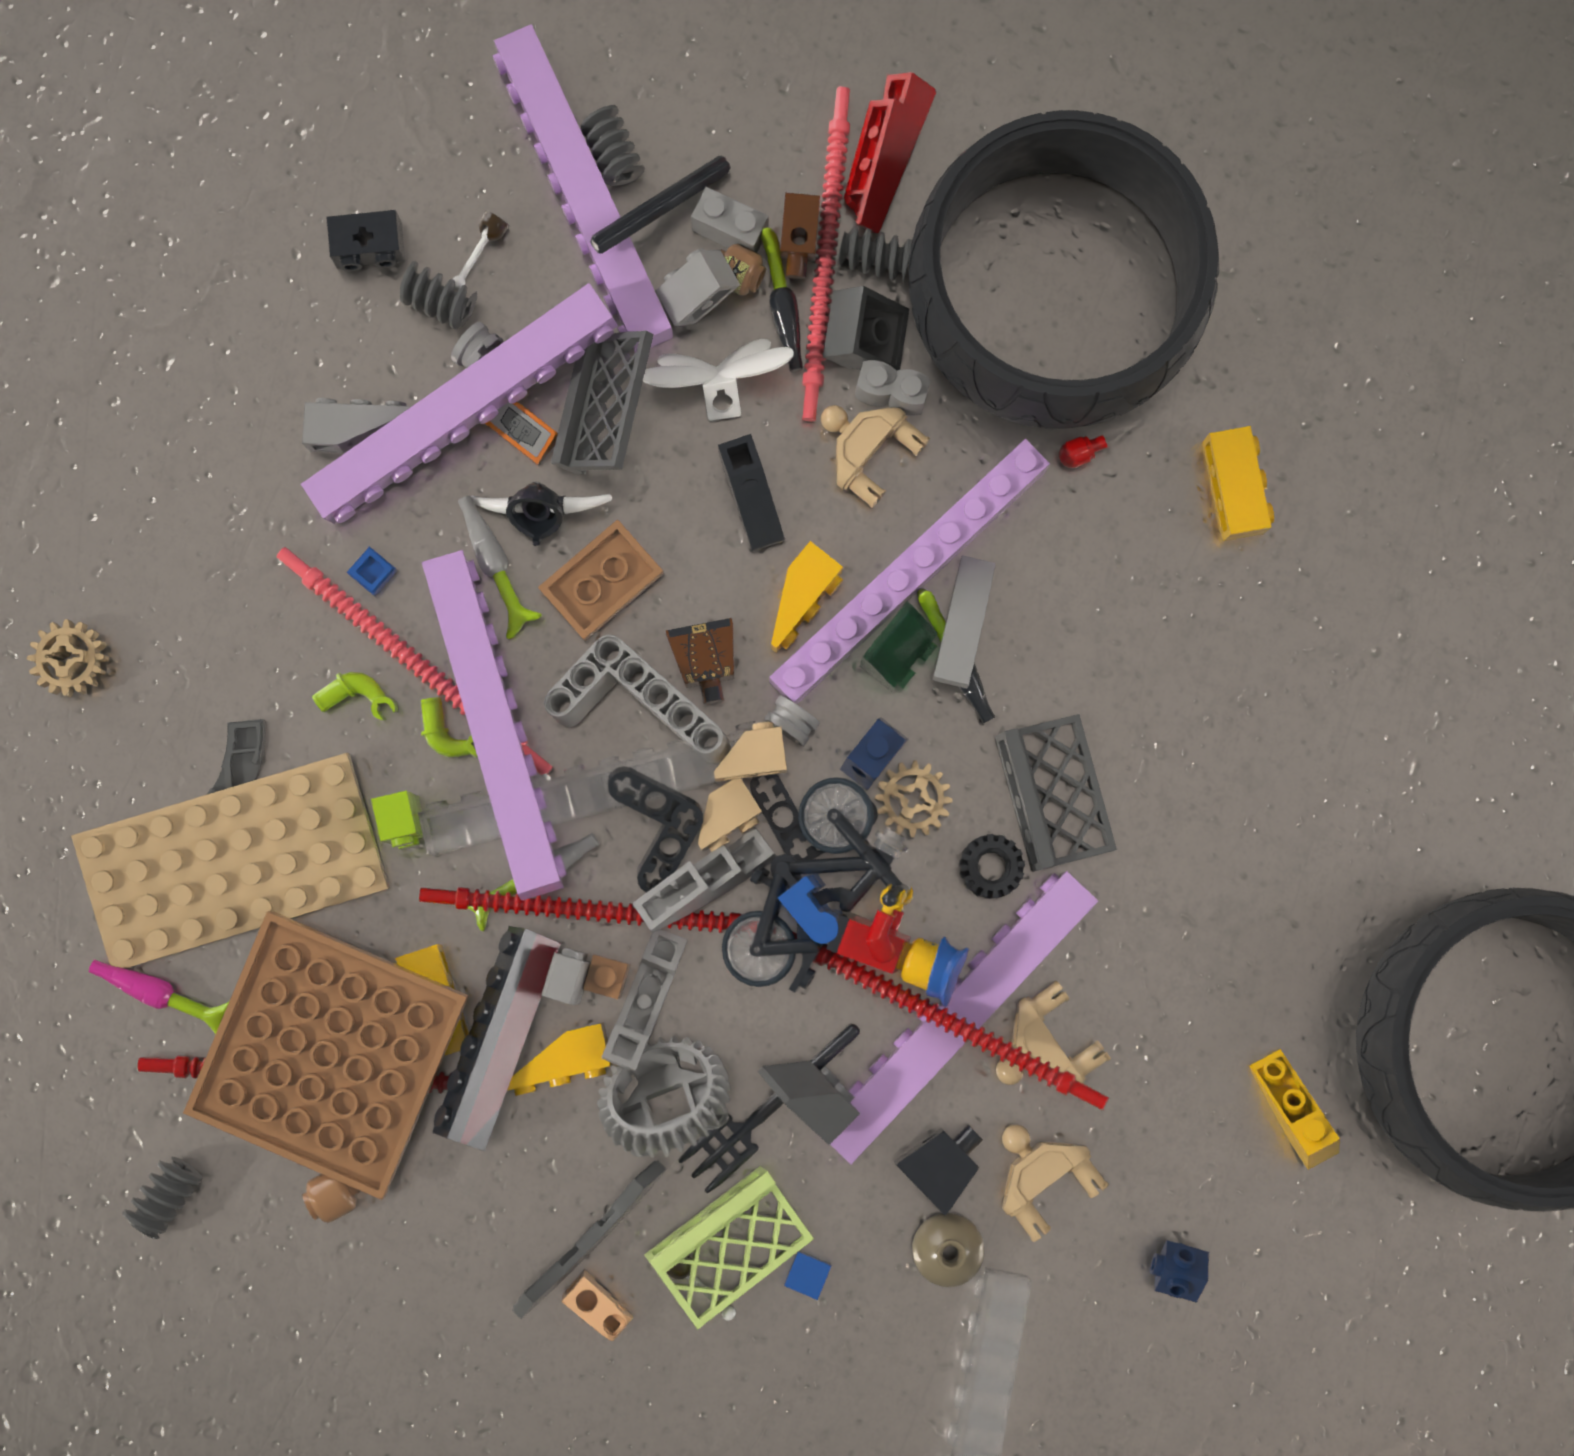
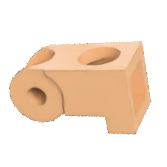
[562,1269,633,1341]

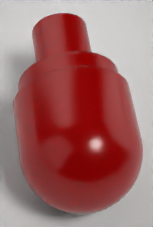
[1059,435,1107,468]

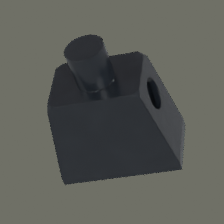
[894,1125,983,1215]

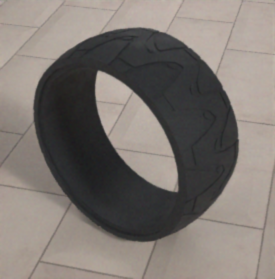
[909,110,1219,429]
[1356,888,1574,1212]

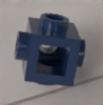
[1150,1240,1209,1303]

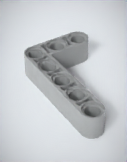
[544,635,731,763]

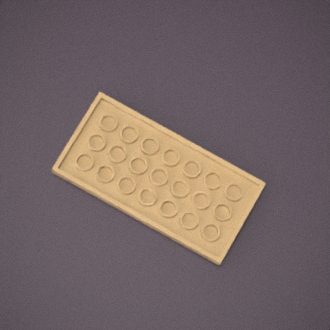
[71,753,390,969]

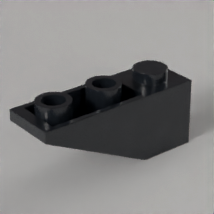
[718,434,785,552]

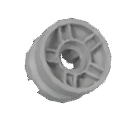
[451,322,504,368]
[764,696,820,747]

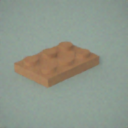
[538,519,664,641]

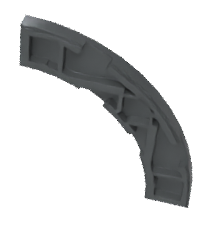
[206,719,266,795]
[513,1160,666,1319]

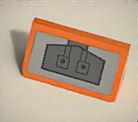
[485,402,558,465]

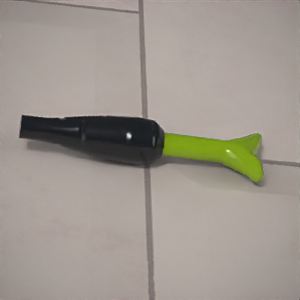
[761,228,803,372]
[917,588,995,723]

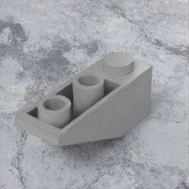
[302,398,410,453]

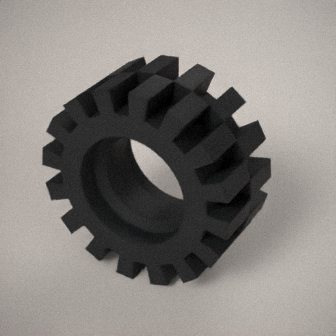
[959,834,1025,899]

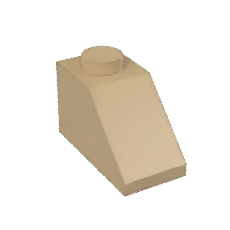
[714,722,787,782]

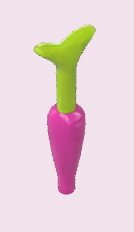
[89,959,229,1035]

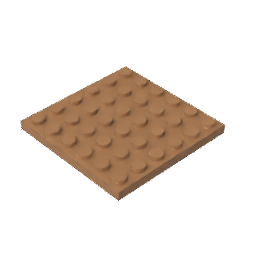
[183,911,469,1200]

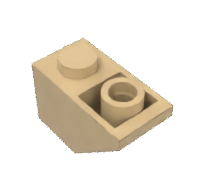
[698,779,762,852]

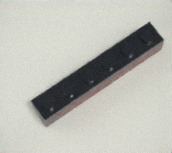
[432,926,561,1151]

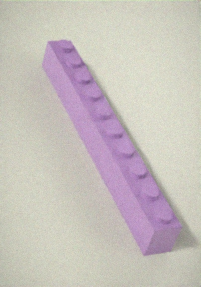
[492,24,673,353]
[301,283,618,524]
[769,439,1050,704]
[422,550,567,901]
[830,871,1098,1164]

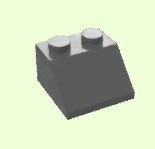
[823,286,910,371]
[758,1061,860,1145]

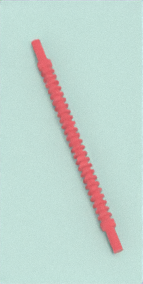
[802,87,850,422]
[277,547,553,778]

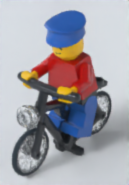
[722,777,969,1007]

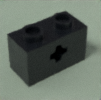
[326,210,405,271]

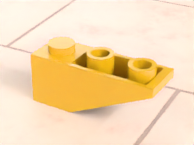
[771,541,843,653]
[507,1022,613,1096]
[1249,1049,1340,1170]

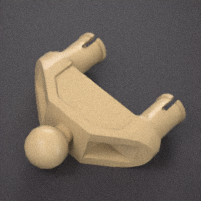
[821,405,930,508]
[996,981,1111,1085]
[1002,1125,1109,1242]

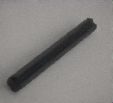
[590,156,731,254]

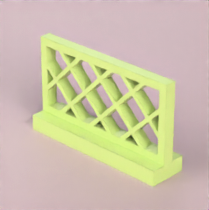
[644,1166,814,1330]

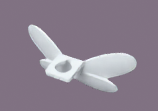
[643,339,794,421]

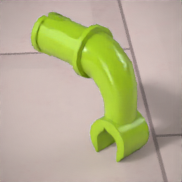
[312,672,398,720]
[421,697,478,758]

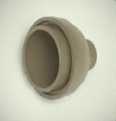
[912,1213,985,1287]

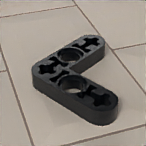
[607,766,703,893]
[750,774,878,860]

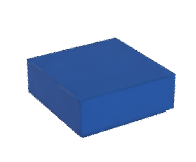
[346,546,398,596]
[784,1251,831,1300]

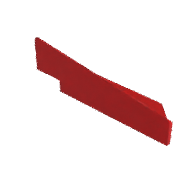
[844,72,936,234]

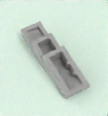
[933,555,996,689]
[632,827,777,933]

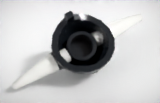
[471,482,612,546]

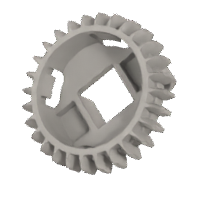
[597,1036,731,1158]

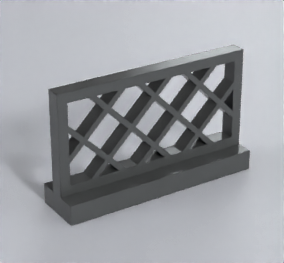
[551,330,654,474]
[995,714,1117,872]

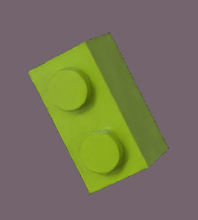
[371,790,428,850]

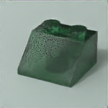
[859,601,938,692]

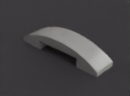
[601,929,688,1072]

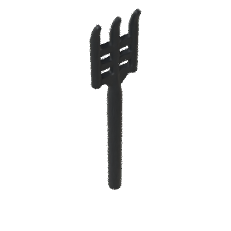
[678,1024,860,1193]

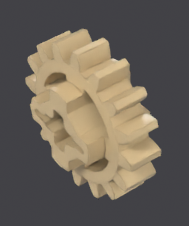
[27,619,109,697]
[875,760,952,838]

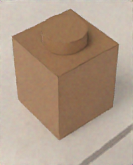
[583,954,631,999]

